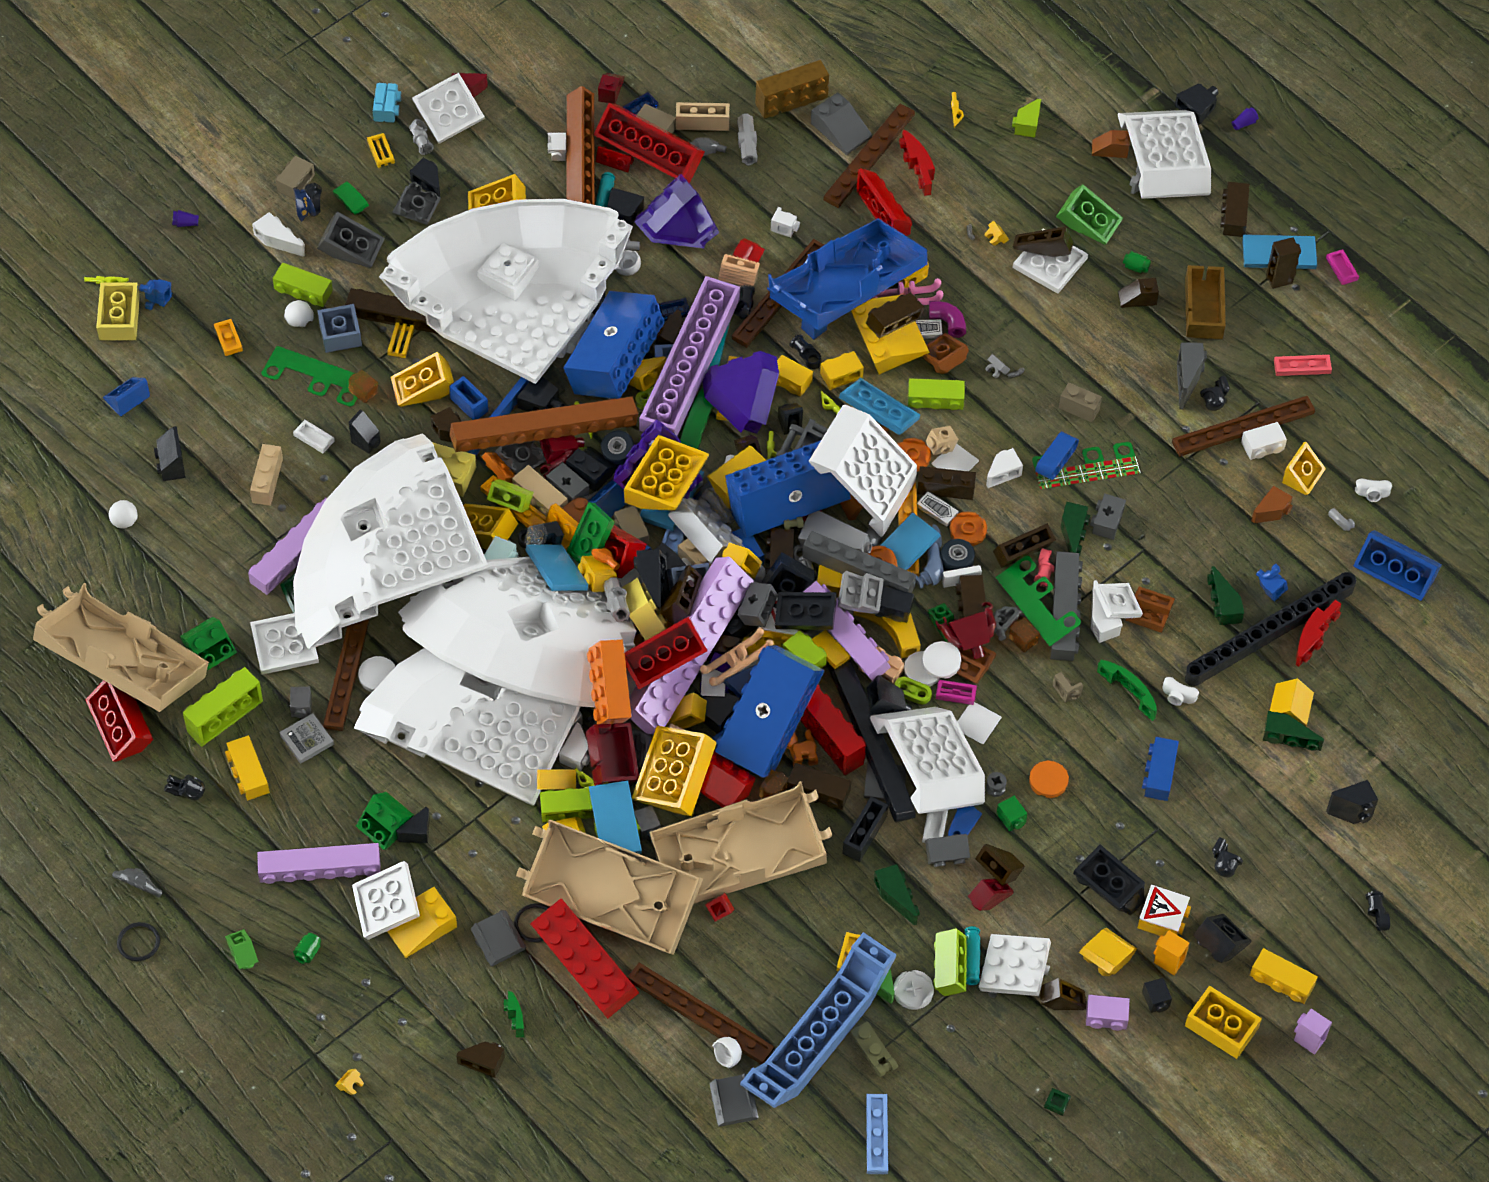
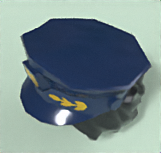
[293,183,322,222]

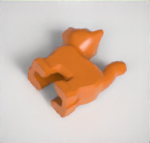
[787,729,818,767]

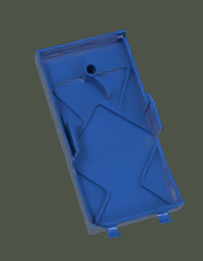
[767,218,928,330]

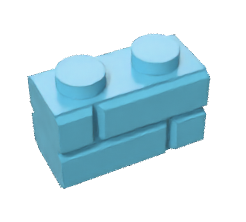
[373,83,401,123]

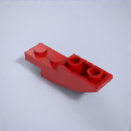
[899,130,935,196]
[1295,599,1341,667]

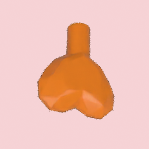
[591,548,620,571]

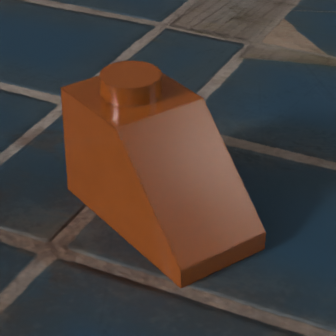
[1092,130,1130,158]
[1251,486,1293,523]

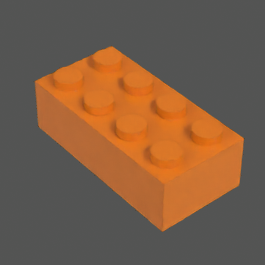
[587,639,632,725]

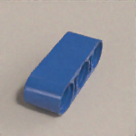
[1035,431,1079,480]

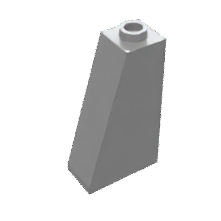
[798,511,872,554]

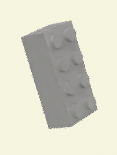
[668,498,745,564]

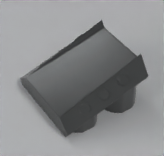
[392,183,441,225]
[495,441,546,475]
[471,910,526,967]
[710,1073,759,1127]

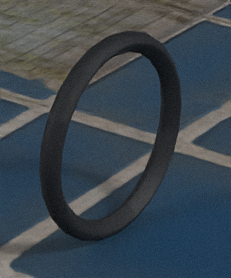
[514,903,549,942]
[117,922,160,961]

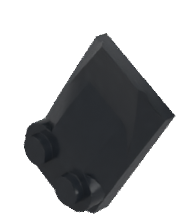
[1073,844,1146,916]

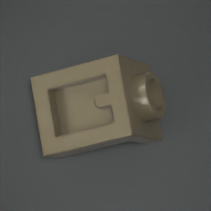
[1053,672,1083,702]

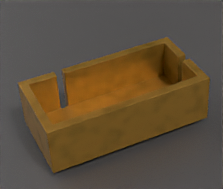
[755,60,829,119]
[1185,265,1226,339]

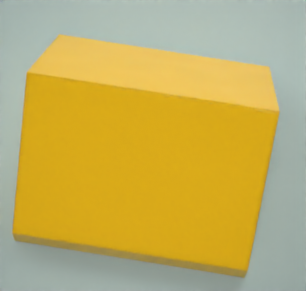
[1282,442,1326,495]
[1270,678,1314,726]

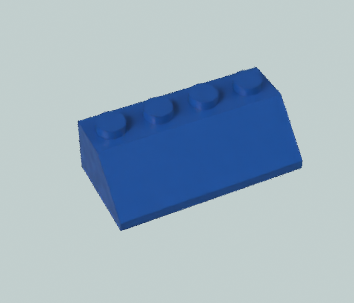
[1353,530,1442,601]

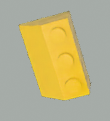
[707,446,766,509]

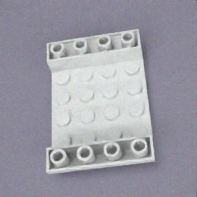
[1118,110,1211,199]
[809,405,917,537]
[870,707,985,814]

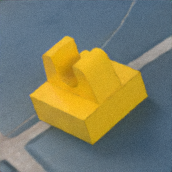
[985,221,1009,246]
[335,1069,364,1095]

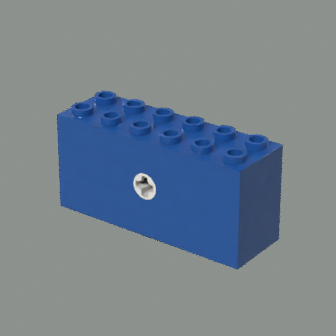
[563,291,664,400]
[725,440,851,537]
[715,645,825,777]

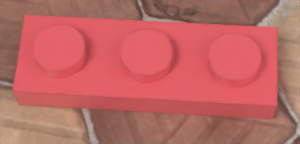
[1274,355,1332,376]

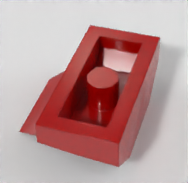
[732,238,765,263]

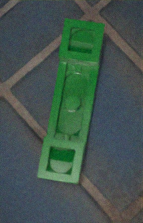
[680,388,715,449]
[1097,659,1157,721]

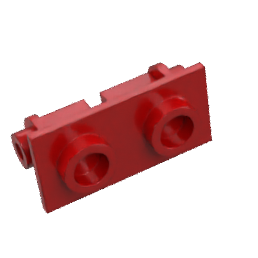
[595,146,634,173]

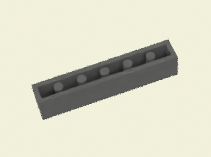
[803,531,916,593]
[1050,551,1083,661]

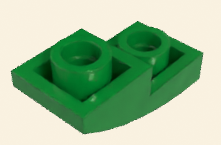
[333,181,369,215]
[928,603,954,643]
[504,991,524,1037]

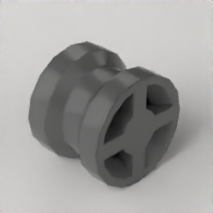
[986,772,1007,797]

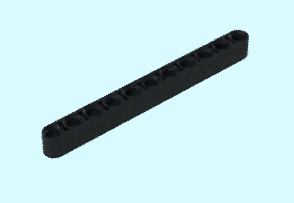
[1184,572,1357,686]
[826,648,916,823]

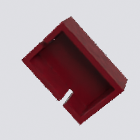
[586,723,639,786]

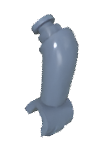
[916,524,944,589]

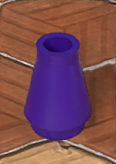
[1231,107,1259,130]
[172,210,199,228]

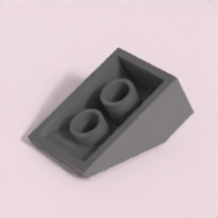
[811,92,873,155]
[317,212,385,268]
[1177,343,1207,409]

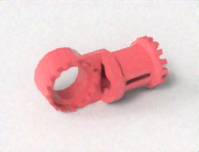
[1034,548,1055,587]

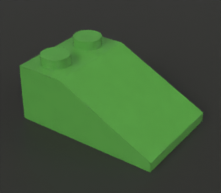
[1056,184,1123,245]

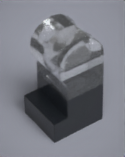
[524,521,564,545]

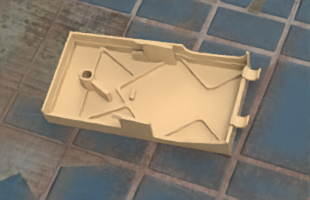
[649,781,832,903]

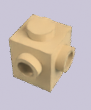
[926,426,959,455]

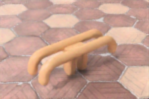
[700,628,773,686]

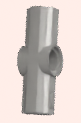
[737,114,757,165]
[603,577,630,622]

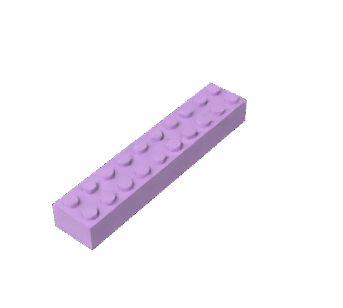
[639,276,740,436]
[629,557,754,734]

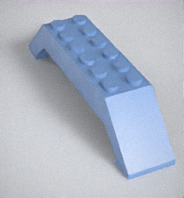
[740,932,896,1108]

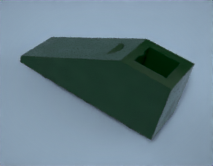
[1061,501,1091,557]
[1207,566,1244,625]
[1263,711,1324,751]
[874,864,920,925]

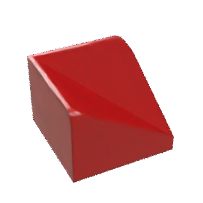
[705,892,734,922]

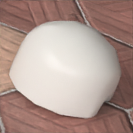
[616,250,641,276]
[284,300,314,327]
[109,500,138,529]
[712,1037,742,1069]

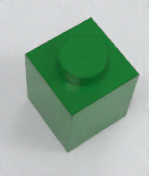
[996,795,1027,832]

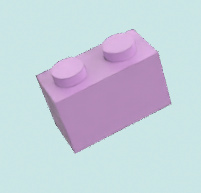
[1085,995,1129,1031]
[1294,1009,1332,1055]

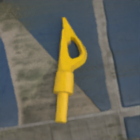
[951,92,964,128]

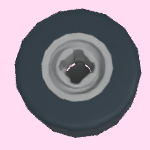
[601,430,635,466]
[941,539,975,571]

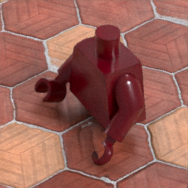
[539,435,585,480]
[935,602,996,659]

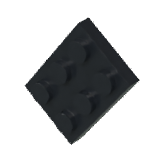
[775,592,837,630]

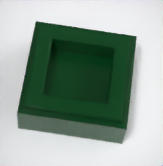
[1044,1088,1071,1116]

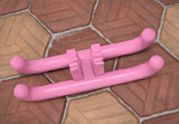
[871,278,943,305]

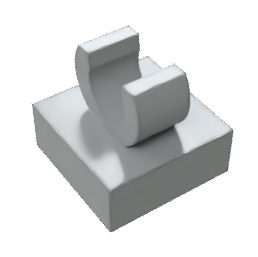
[985,354,1011,379]

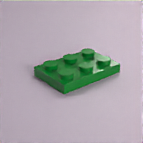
[567,502,615,563]

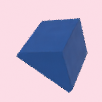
[103,377,150,417]

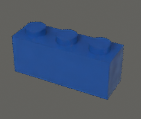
[1142,737,1179,801]

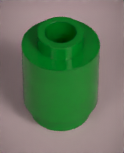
[1123,251,1151,274]
[293,933,321,964]

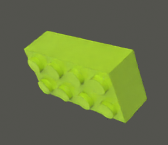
[183,667,263,747]

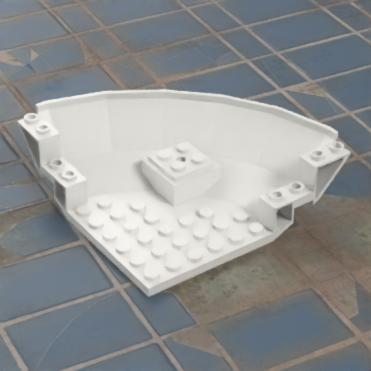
[379,199,633,384]
[293,433,488,649]
[398,555,636,707]
[354,648,581,806]

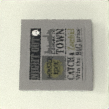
[279,713,334,764]

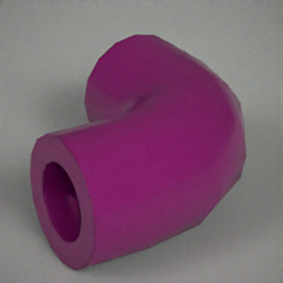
[929,301,966,338]

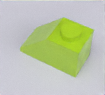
[1012,99,1041,137]

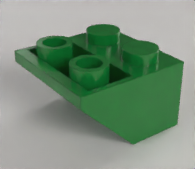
[179,617,237,671]
[356,792,415,850]

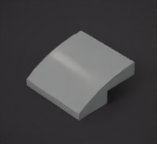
[838,571,884,613]

